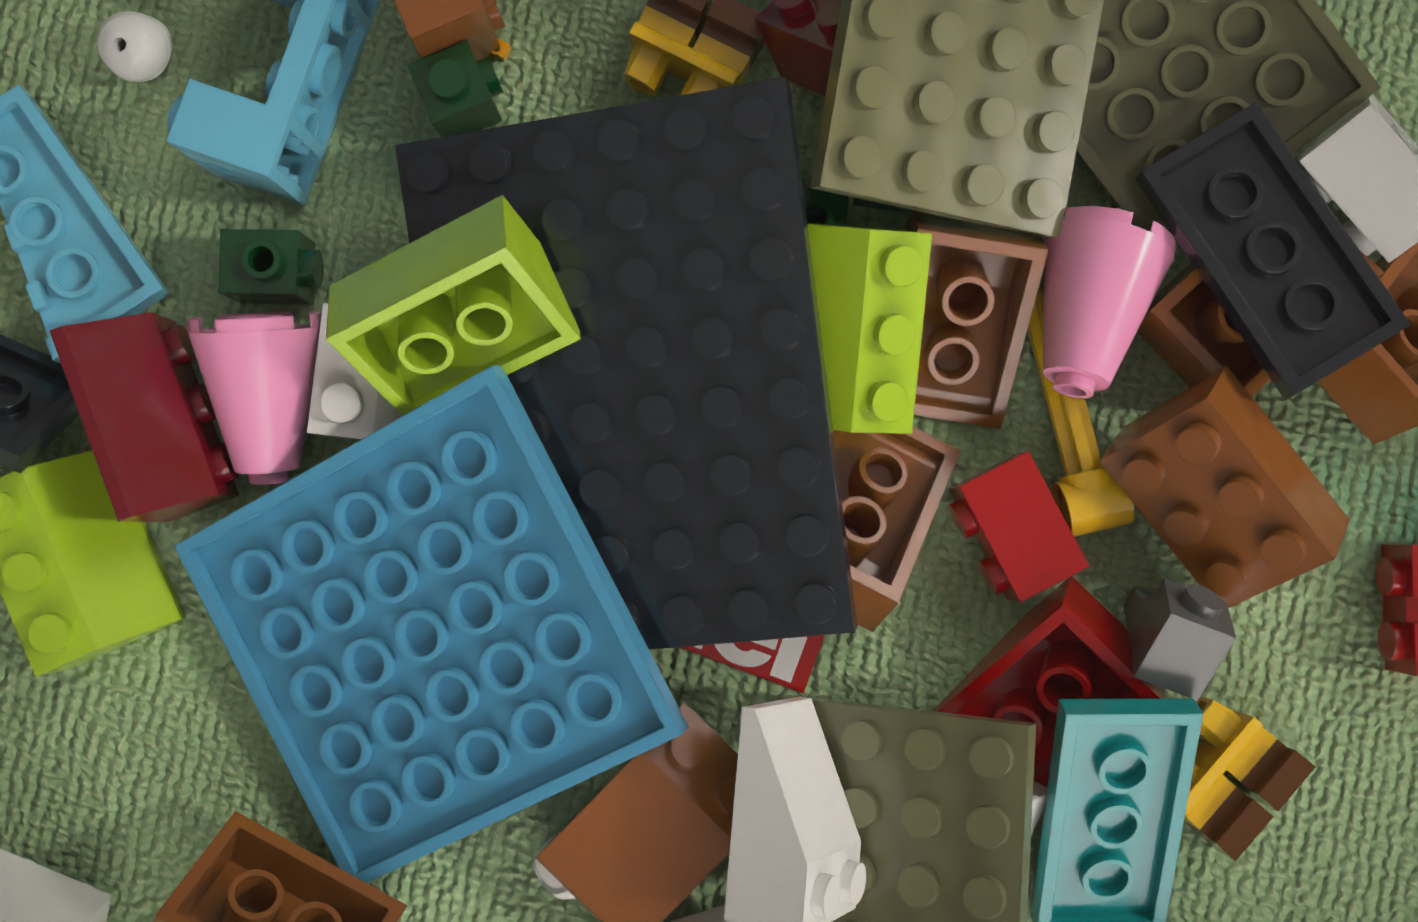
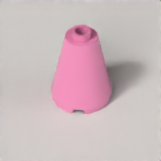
[1043,206,1176,399]
[186,311,322,485]

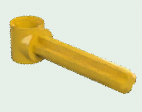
[1027,289,1134,537]

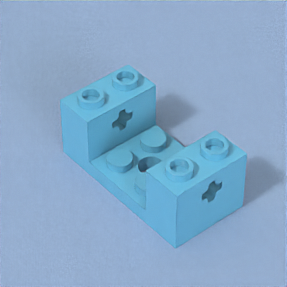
[166,0,381,207]

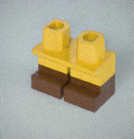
[624,0,765,97]
[1184,696,1316,862]

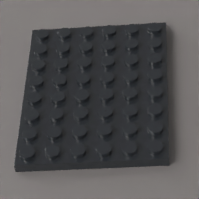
[395,77,858,650]

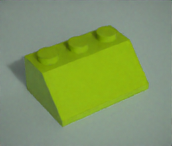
[326,195,581,416]
[807,223,932,434]
[0,450,186,677]

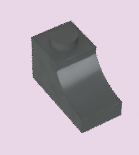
[1123,579,1236,701]

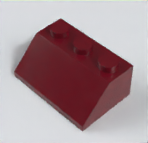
[49,312,240,522]

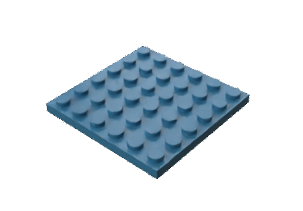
[174,365,689,883]

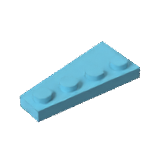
[0,84,170,364]

